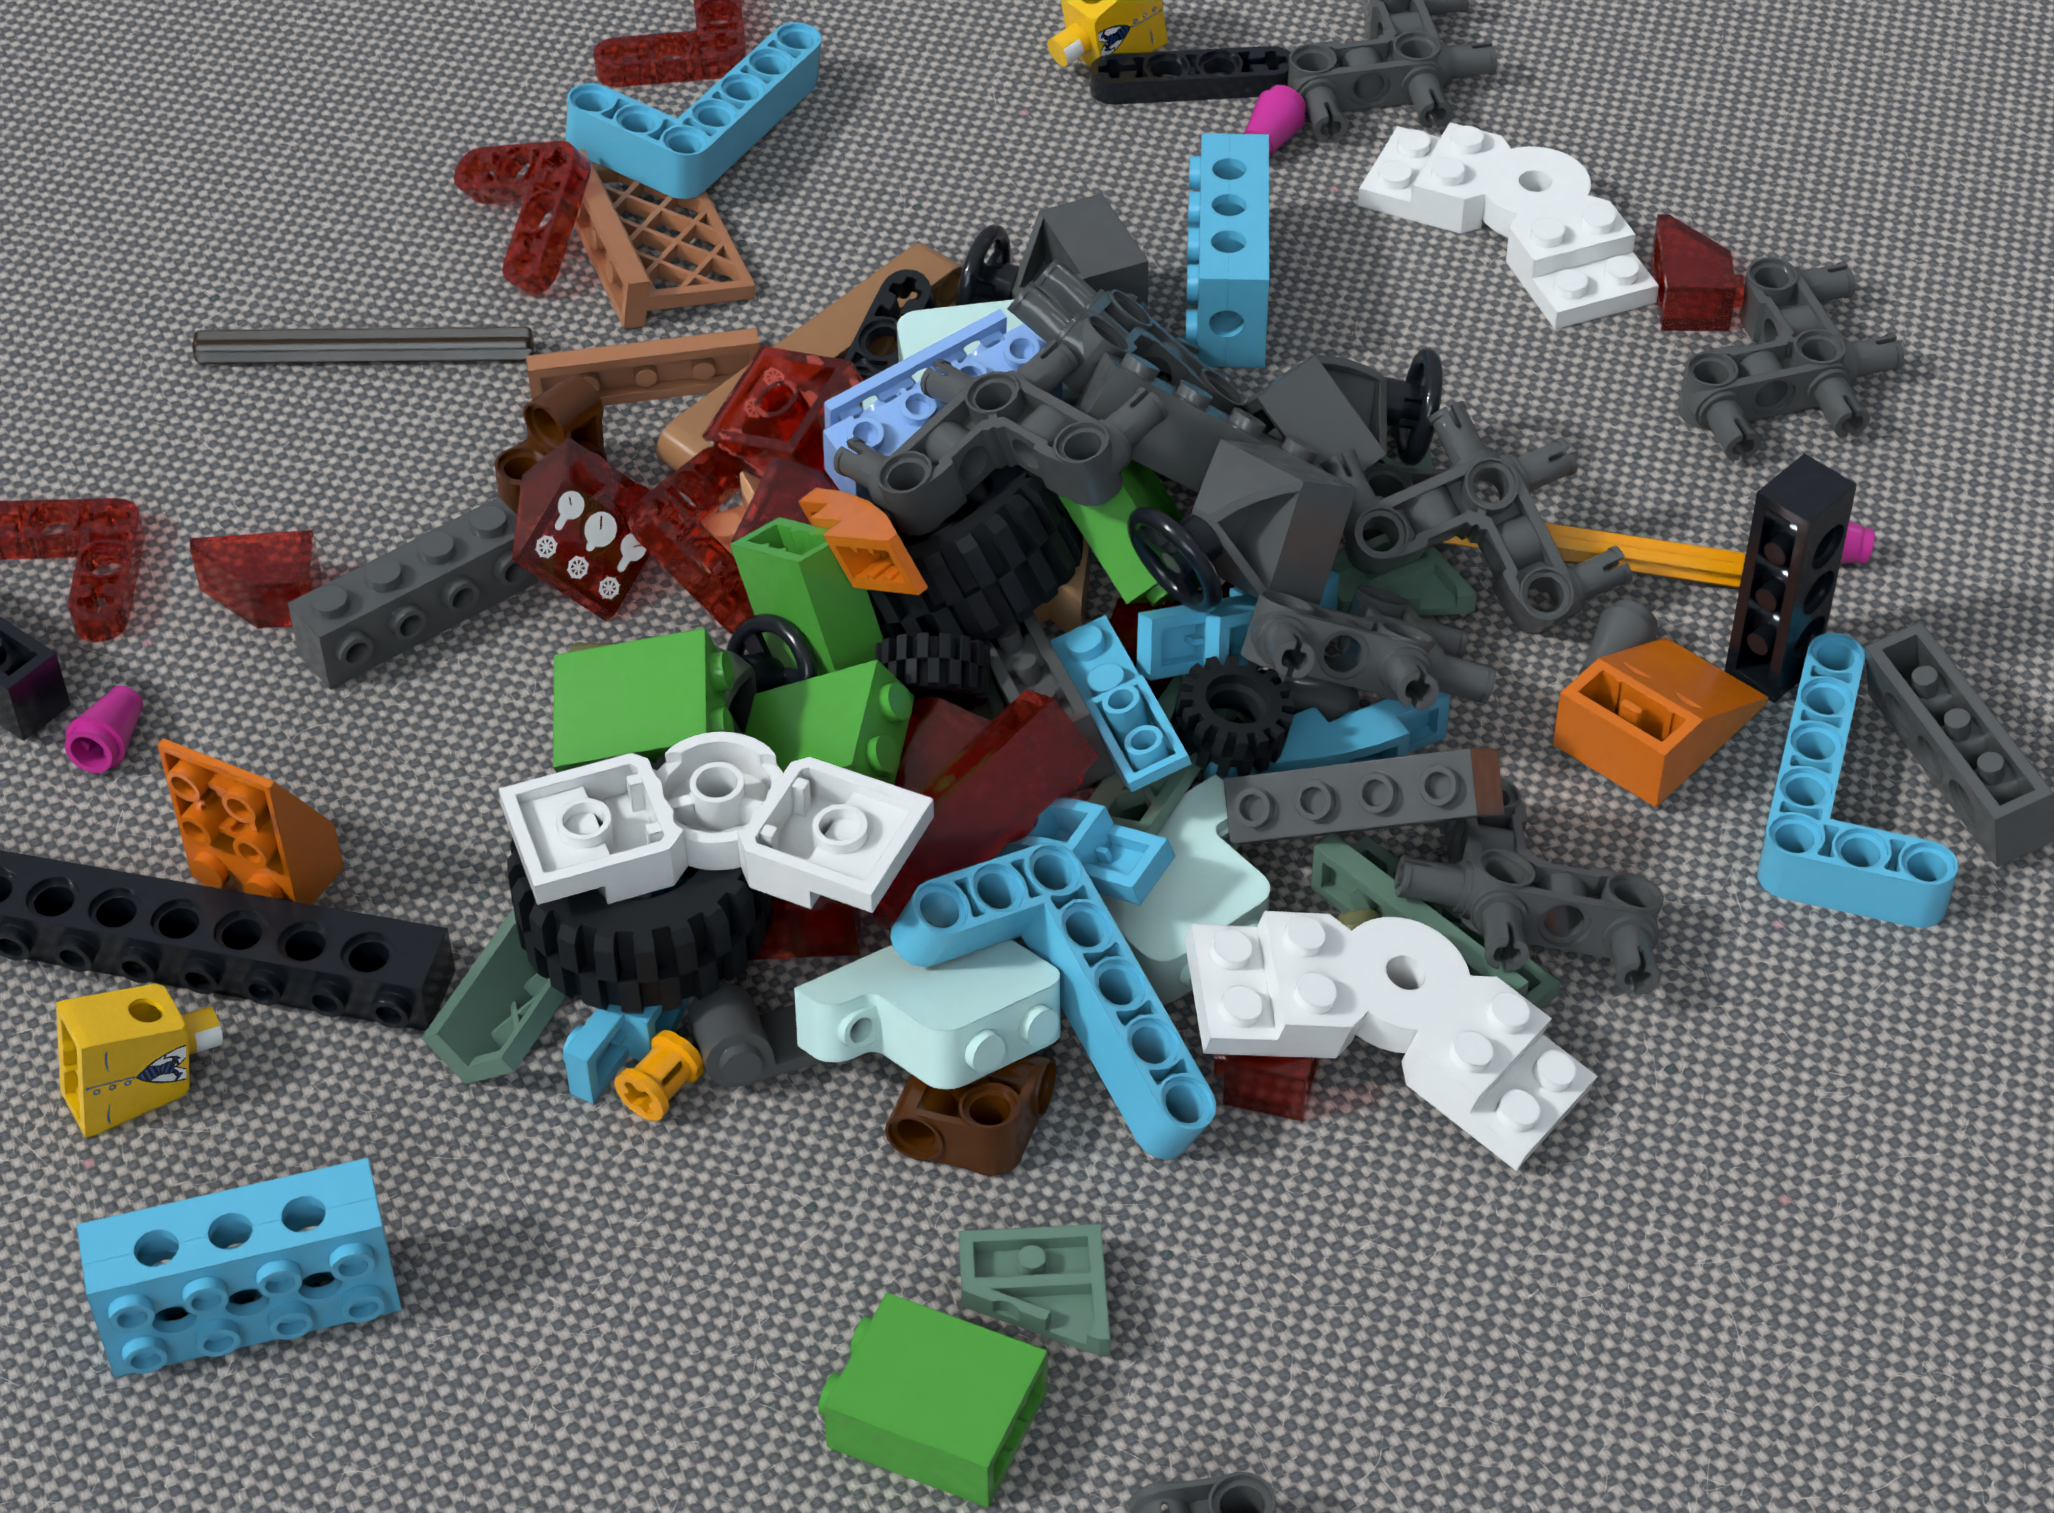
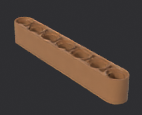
[656,243,963,489]

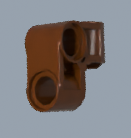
[494,375,607,526]
[884,1053,1057,1176]

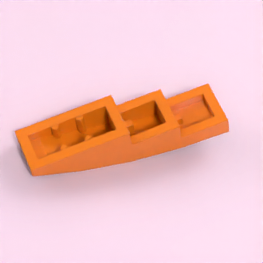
[798,487,928,595]

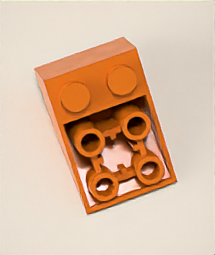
[1553,637,1768,807]
[157,738,344,905]

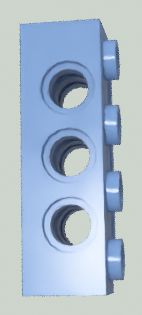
[823,309,1063,504]

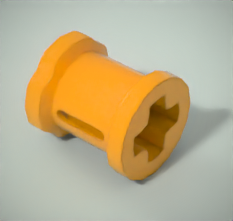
[614,1030,704,1121]

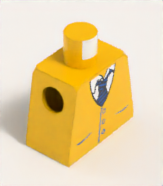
[1047,0,1168,67]
[56,983,223,1138]

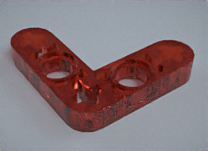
[593,0,747,87]
[454,141,591,296]
[628,447,755,635]
[0,498,145,642]

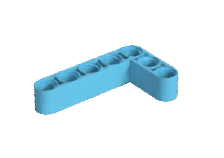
[566,22,822,199]
[1757,633,1958,928]
[890,842,1216,1160]

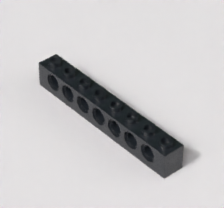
[0,850,456,1031]

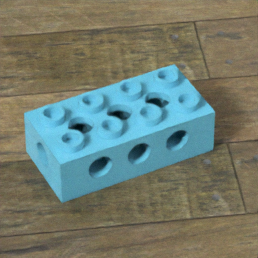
[1185,133,1269,368]
[76,1158,402,1378]

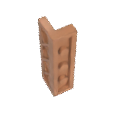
[526,328,761,406]

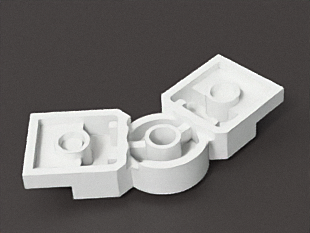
[1358,122,1659,330]
[498,732,934,913]
[1184,911,1597,1171]

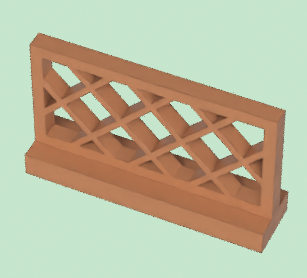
[560,149,756,329]

